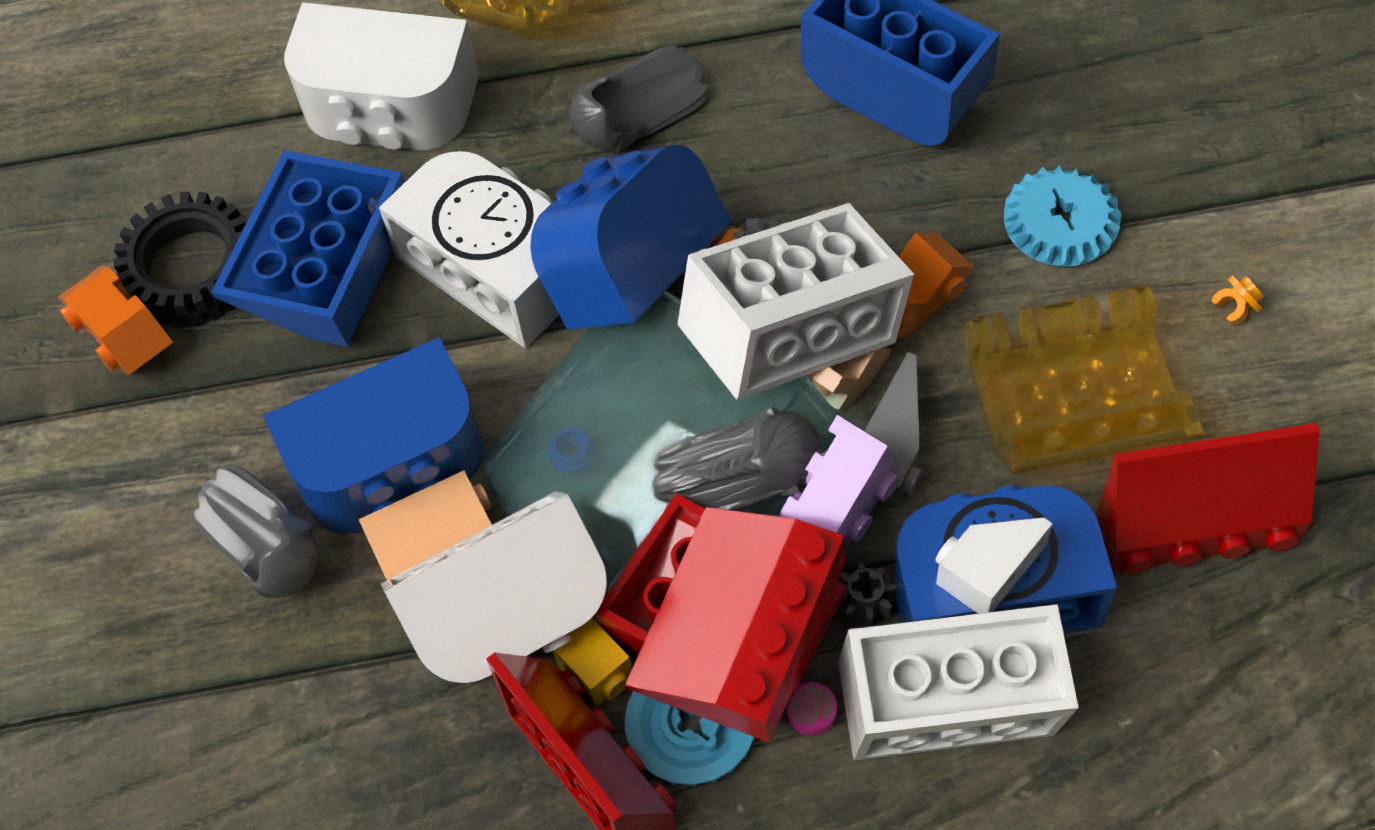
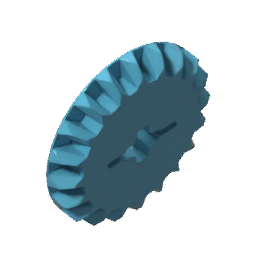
[1003,165,1122,267]
[625,691,755,788]

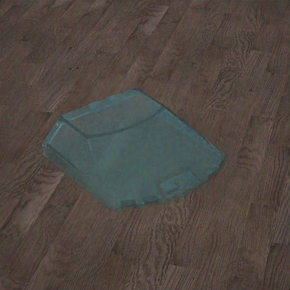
[482,291,838,596]

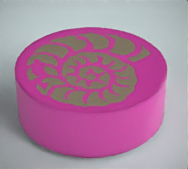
[786,682,837,736]

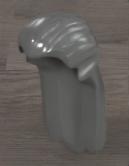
[570,44,708,155]
[651,407,822,511]
[192,464,319,598]

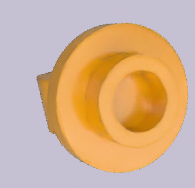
[1211,275,1265,326]

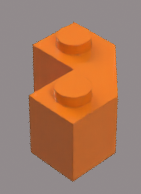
[897,232,974,338]
[58,265,173,375]

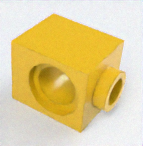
[553,618,632,706]

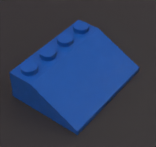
[211,150,406,347]

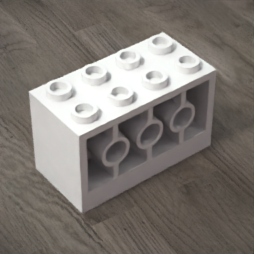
[677,203,914,400]
[838,604,1079,761]

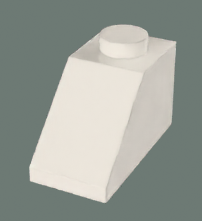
[935,518,1053,614]

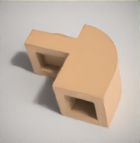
[802,346,892,411]

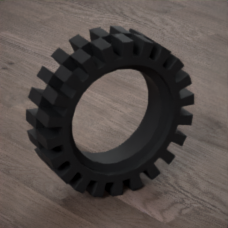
[113,191,247,327]

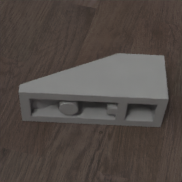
[864,352,923,508]

